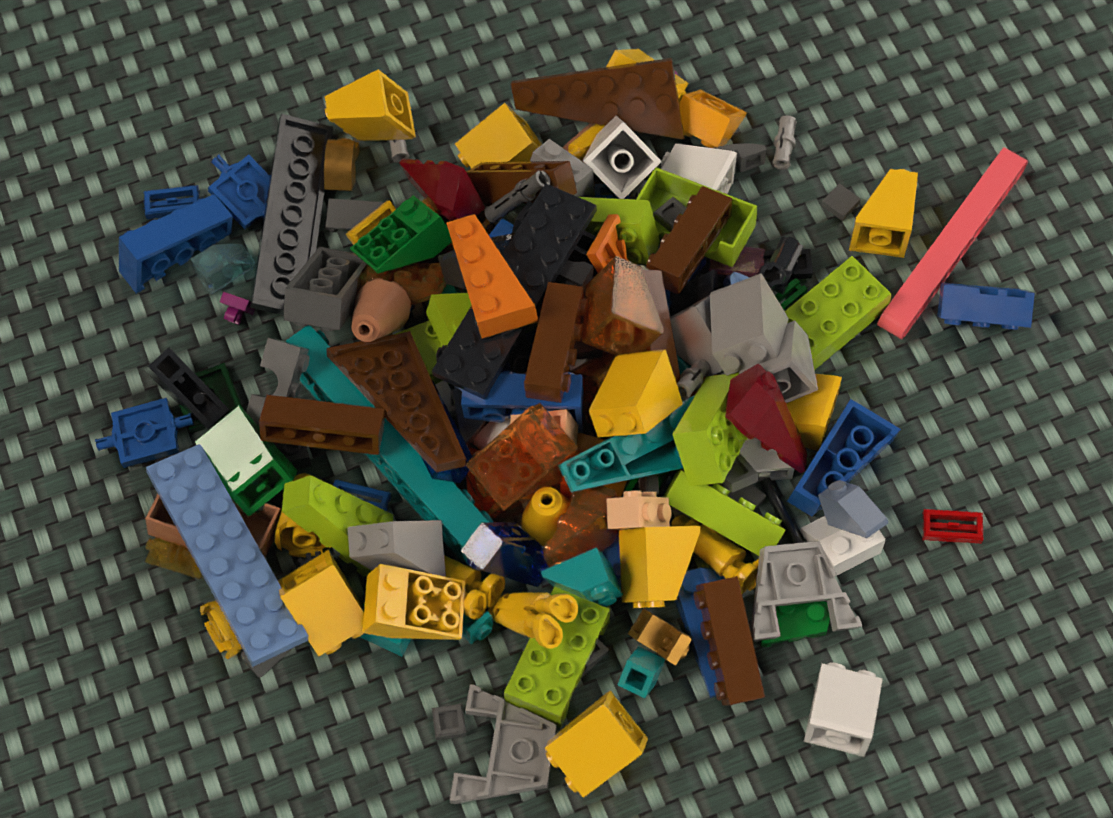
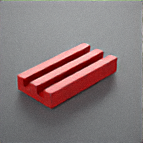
[922,509,983,544]

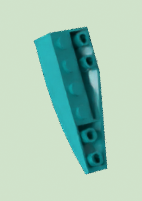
[558,394,696,492]

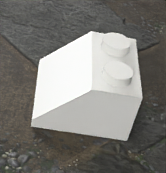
[800,516,885,575]

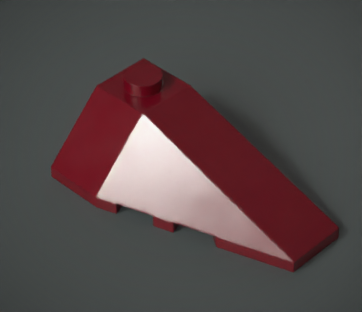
[399,159,485,225]
[725,363,807,473]

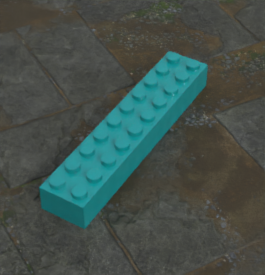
[285,325,495,567]

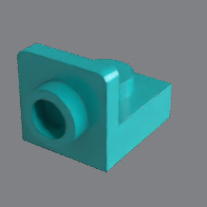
[462,612,493,645]

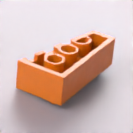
[447,214,539,339]

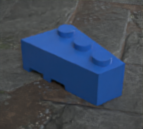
[937,283,1035,329]

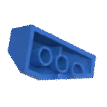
[675,568,725,698]

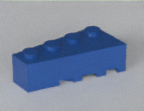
[119,194,233,294]

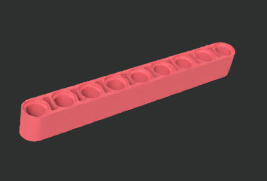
[877,147,1028,340]

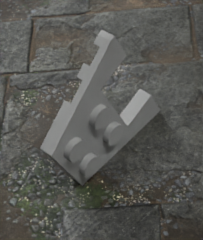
[750,541,862,641]
[450,684,557,804]

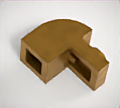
[324,138,359,191]
[628,608,692,665]

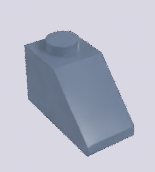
[818,480,889,538]

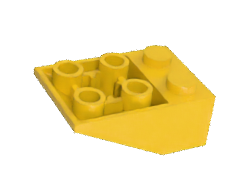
[362,564,465,640]

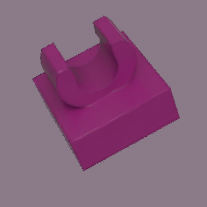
[220,292,255,325]

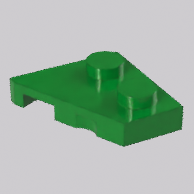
[761,601,830,647]

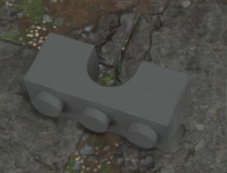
[246,338,310,427]

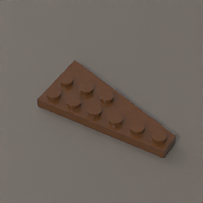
[511,58,684,140]
[327,331,466,472]

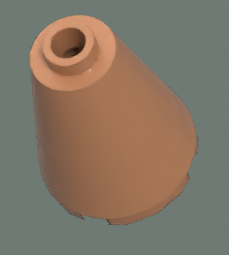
[352,278,411,342]

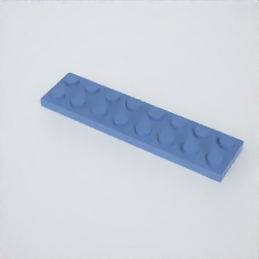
[146,444,308,667]

